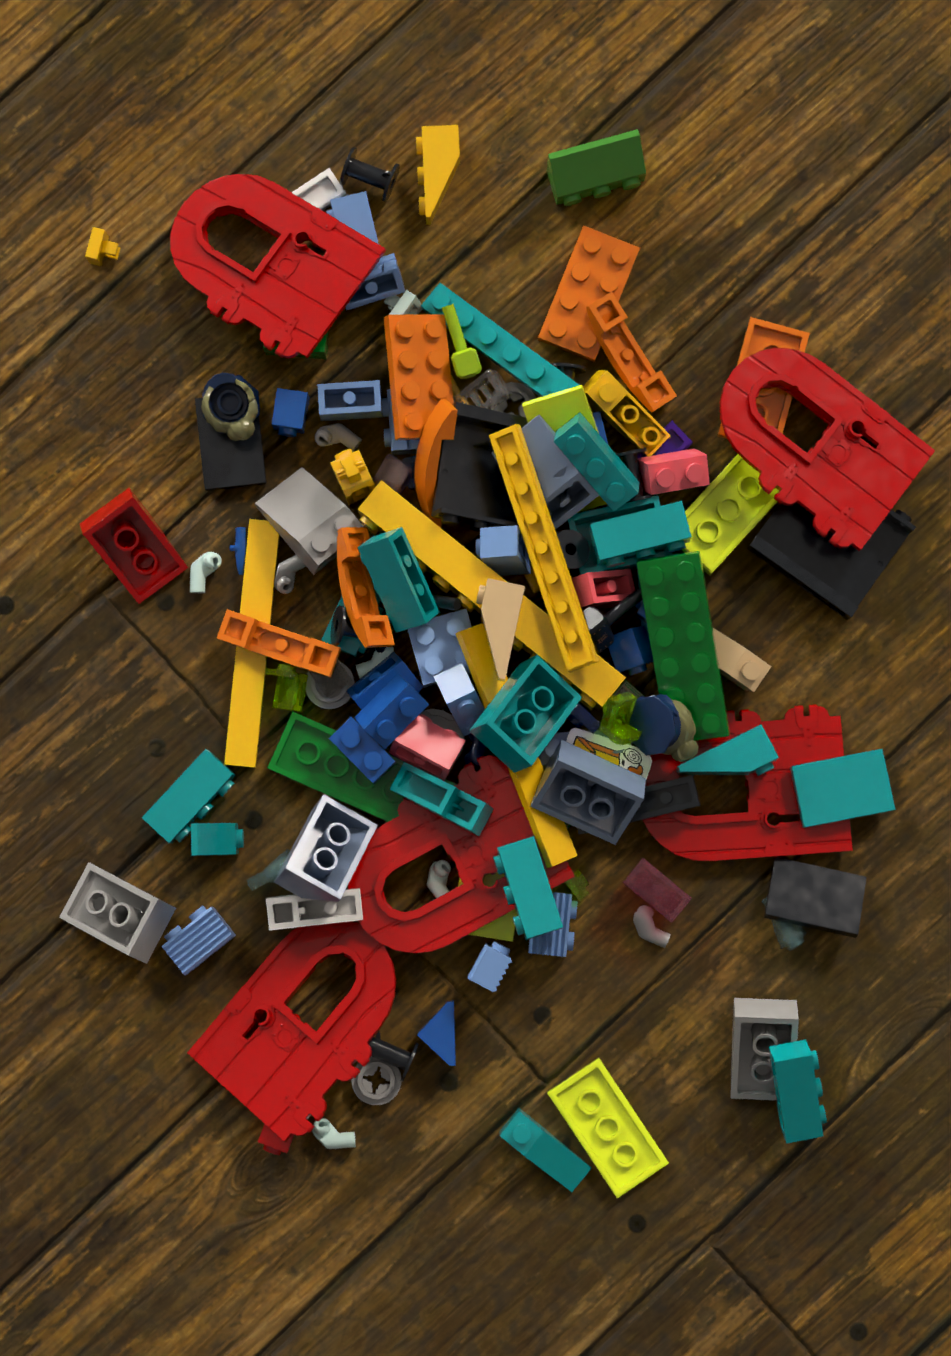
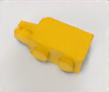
[330,449,375,505]

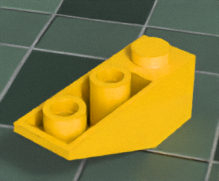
[416,125,460,225]
[583,370,671,456]

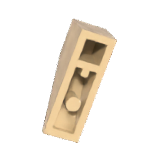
[476,578,525,682]
[713,628,772,692]

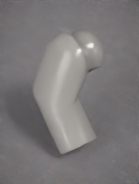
[315,423,362,452]
[274,555,306,594]
[633,905,671,948]

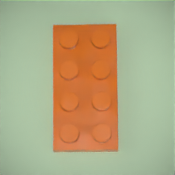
[538,225,640,362]
[384,314,454,440]
[717,317,810,439]

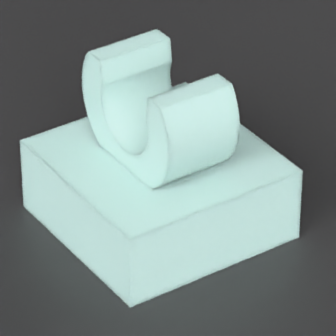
[384,290,422,315]

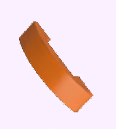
[586,291,677,413]
[415,399,458,527]
[337,527,395,648]
[217,609,341,678]

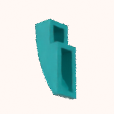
[390,762,494,836]

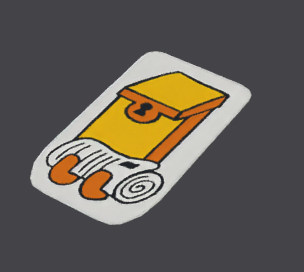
[566,728,652,779]

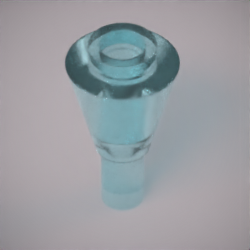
[247,848,291,890]
[762,897,807,951]

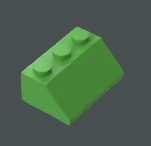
[546,129,646,206]

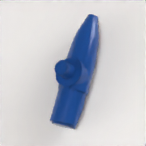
[230,527,247,575]

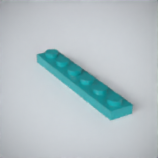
[421,283,579,397]

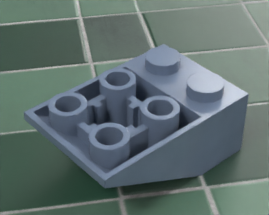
[491,414,599,529]

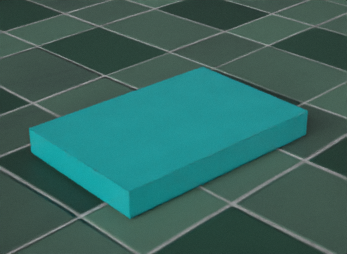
[790,749,896,828]

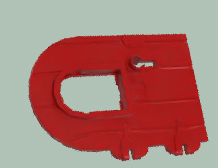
[170,174,386,359]
[720,348,935,551]
[643,704,853,861]
[348,755,575,953]
[187,921,396,1142]

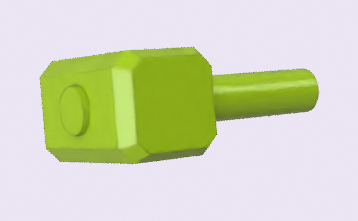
[442,304,482,379]

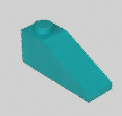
[675,724,779,776]
[191,823,244,856]
[499,1108,592,1192]

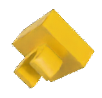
[85,227,121,266]

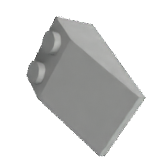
[254,467,364,575]
[59,862,176,964]
[731,998,799,1100]

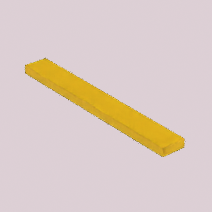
[489,424,599,672]
[224,519,280,768]
[455,623,578,868]

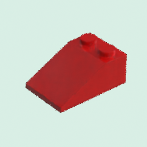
[80,488,188,604]

